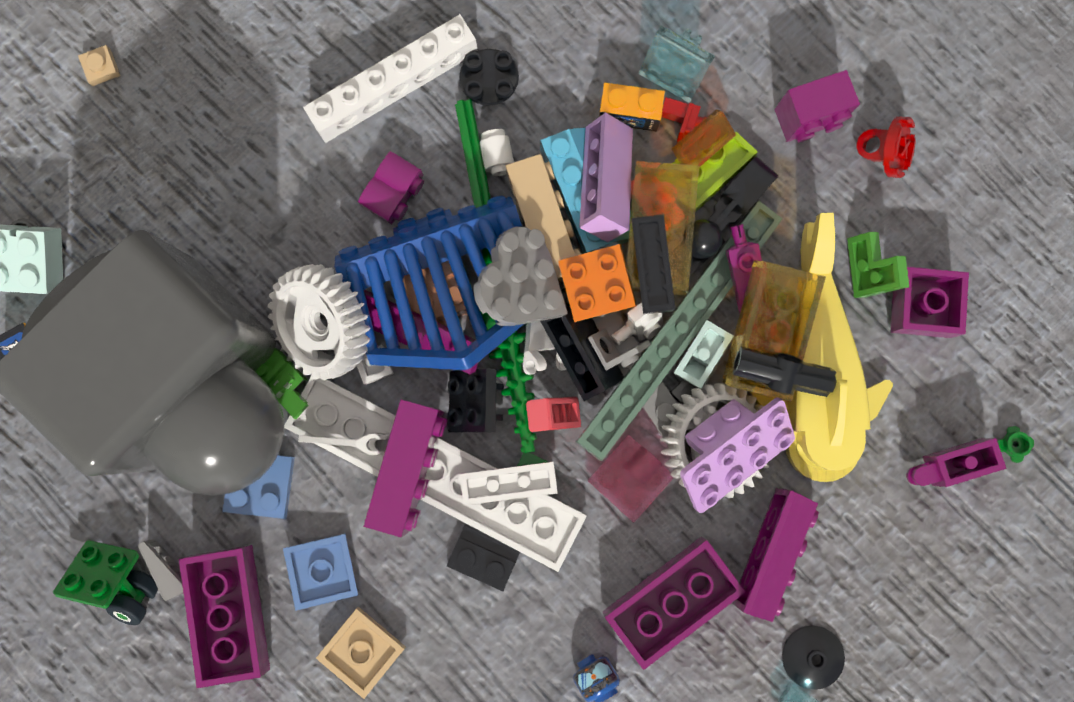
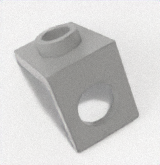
[588,328,651,370]

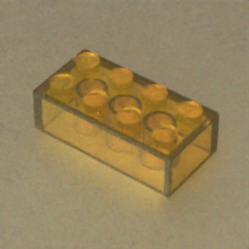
[626,161,699,296]
[722,260,826,402]

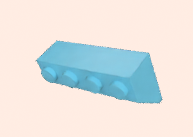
[540,128,634,254]

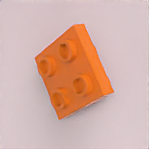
[558,244,637,322]

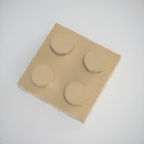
[316,607,406,699]

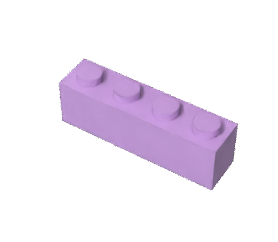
[579,112,633,242]

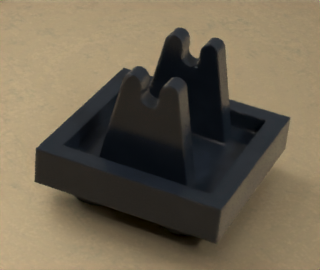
[447,368,504,433]

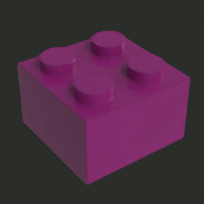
[774,70,860,143]
[890,267,969,338]

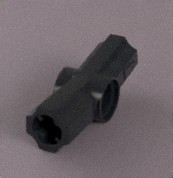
[733,346,836,397]

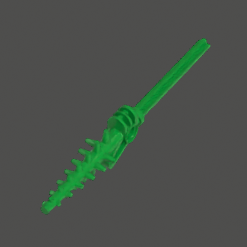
[455,99,537,453]

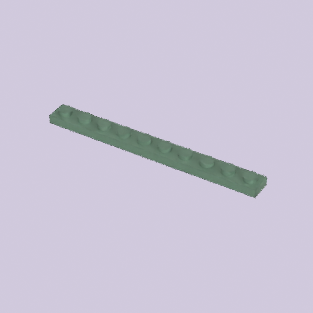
[576,201,782,461]

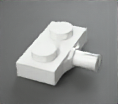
[611,303,664,345]

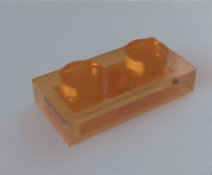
[671,109,736,174]

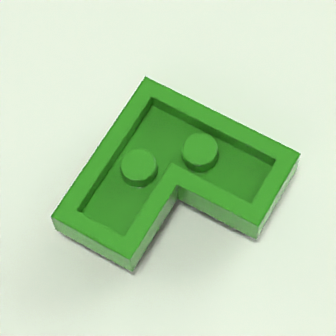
[847,232,909,298]

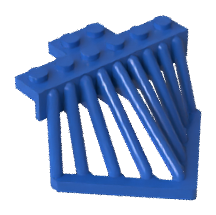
[334,195,524,370]

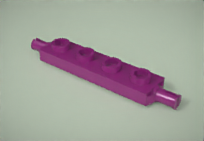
[725,224,782,388]

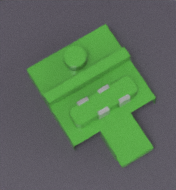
[255,348,309,419]

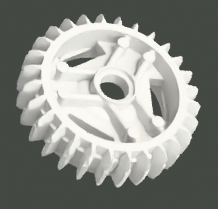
[268,264,371,380]
[660,383,769,499]

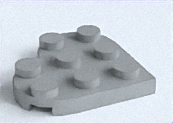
[473,226,568,326]

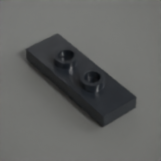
[631,214,676,315]

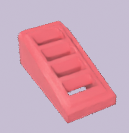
[526,397,581,432]

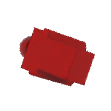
[661,97,712,143]

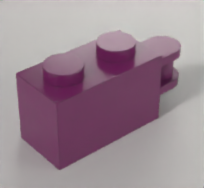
[906,438,1007,487]

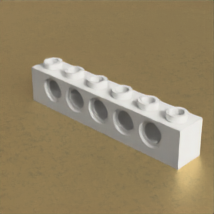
[303,14,478,143]

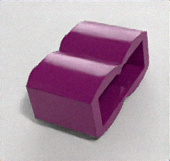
[358,151,424,225]

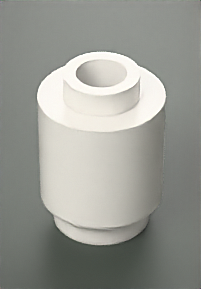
[480,129,514,176]

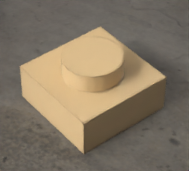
[78,45,121,86]

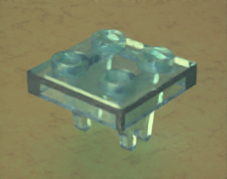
[638,25,715,103]

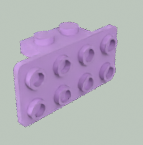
[680,397,795,513]

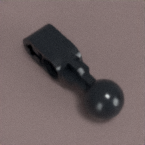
[683,156,779,259]

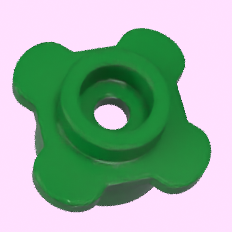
[997,426,1034,463]

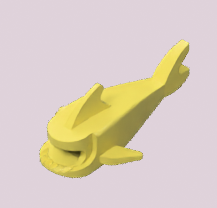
[749,213,893,482]

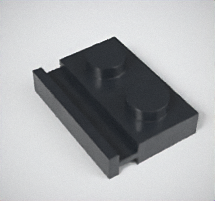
[447,524,520,591]

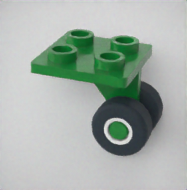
[53,540,158,626]

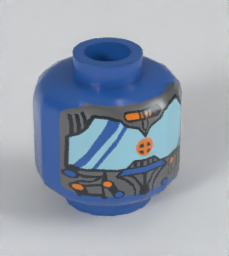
[573,654,620,702]

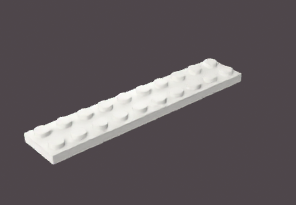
[284,375,587,572]

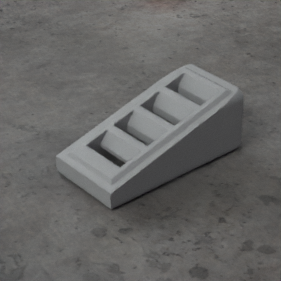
[138,539,183,601]

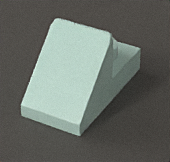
[674,320,734,389]

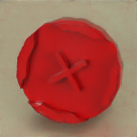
[857,116,916,178]

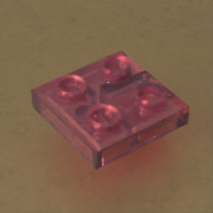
[587,435,674,523]

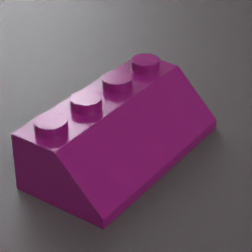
[732,488,819,622]

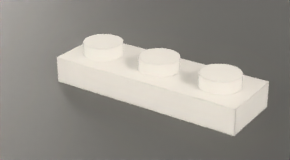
[459,462,558,506]

